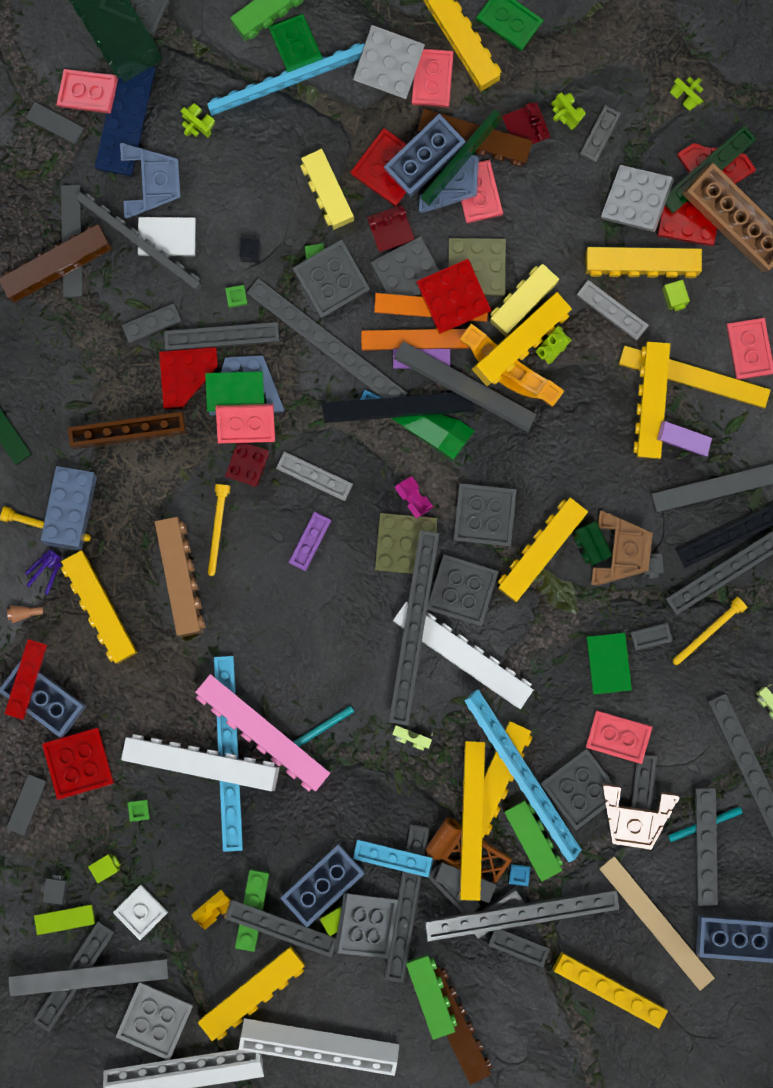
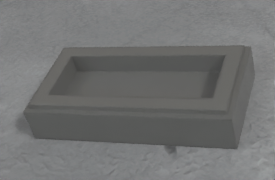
[630,623,673,651]

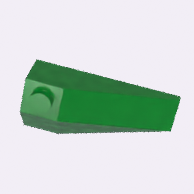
[391,414,475,462]

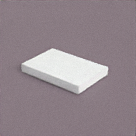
[138,217,196,256]

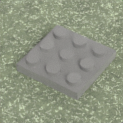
[353,25,425,99]
[601,165,674,232]
[116,982,193,1060]

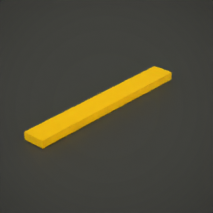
[619,346,771,408]
[460,741,485,901]

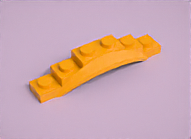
[460,324,564,407]

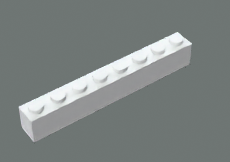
[393,602,533,709]
[121,734,280,791]
[239,1019,399,1076]
[103,1049,264,1088]

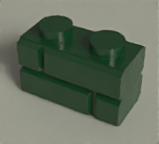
[573,521,613,566]

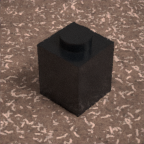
[239,238,261,263]

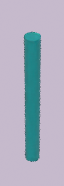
[293,705,354,747]
[668,806,743,842]

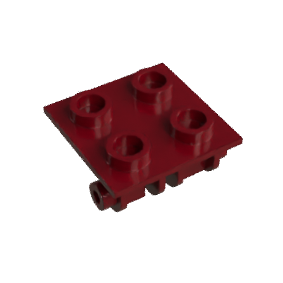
[502,102,551,145]
[367,205,415,252]
[225,443,269,488]

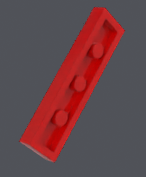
[4,639,48,720]

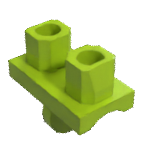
[670,77,704,111]
[551,92,586,130]
[180,103,215,138]
[536,326,572,364]

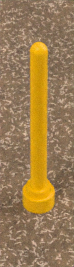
[208,484,231,576]
[0,506,91,542]
[673,597,748,665]

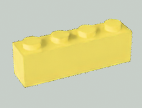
[300,149,354,230]
[490,264,559,337]

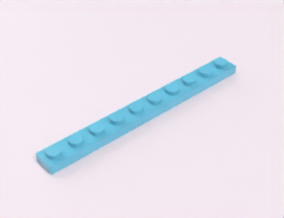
[207,43,365,116]
[214,656,243,852]
[465,690,581,862]

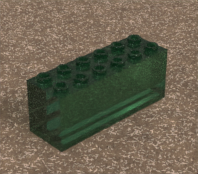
[69,0,163,83]

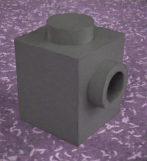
[641,554,664,579]
[41,874,68,905]

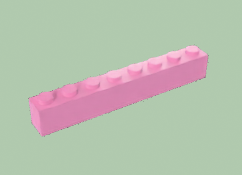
[195,674,330,792]

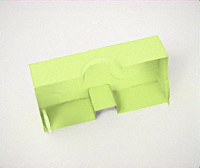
[756,684,773,720]
[392,726,433,751]

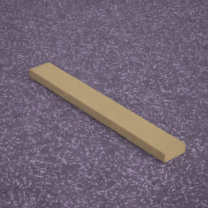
[599,856,715,991]

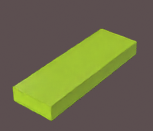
[34,904,96,935]

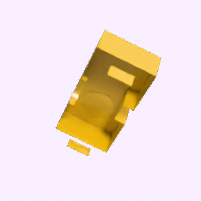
[191,890,231,930]

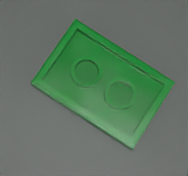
[476,0,543,52]
[268,14,322,73]
[205,371,264,412]
[586,633,632,694]

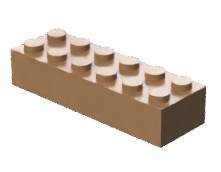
[682,163,773,272]
[155,517,206,637]

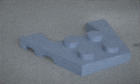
[120,143,181,218]
[419,155,479,213]
[209,356,284,416]

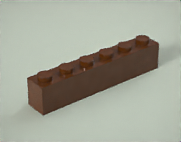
[417,109,533,167]
[0,224,113,303]
[68,412,187,450]
[434,965,493,1085]

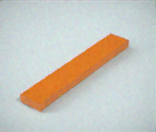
[374,293,489,322]
[361,329,471,351]

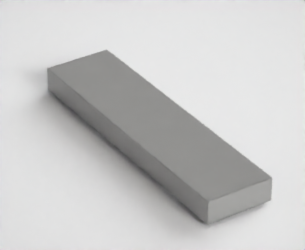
[576,280,649,341]
[276,451,353,501]

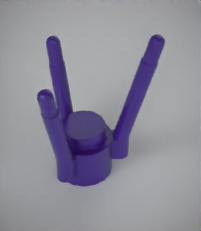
[25,549,62,595]

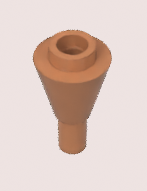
[7,605,43,624]

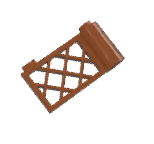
[426,817,512,884]

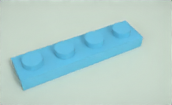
[353,840,433,877]

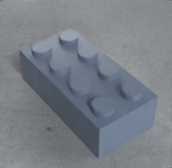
[384,114,466,198]
[41,466,97,551]
[0,661,87,737]
[281,843,365,927]
[696,915,773,963]

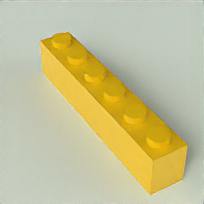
[423,0,501,92]
[586,247,702,278]
[472,292,572,386]
[633,342,670,459]
[498,498,588,603]
[61,550,138,664]
[482,721,533,838]
[198,946,305,1041]
[552,951,668,1028]

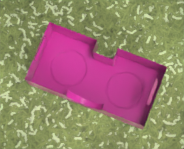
[394,476,433,519]

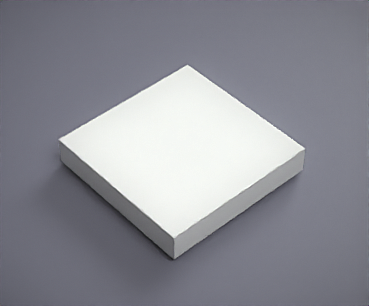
[113,884,168,940]

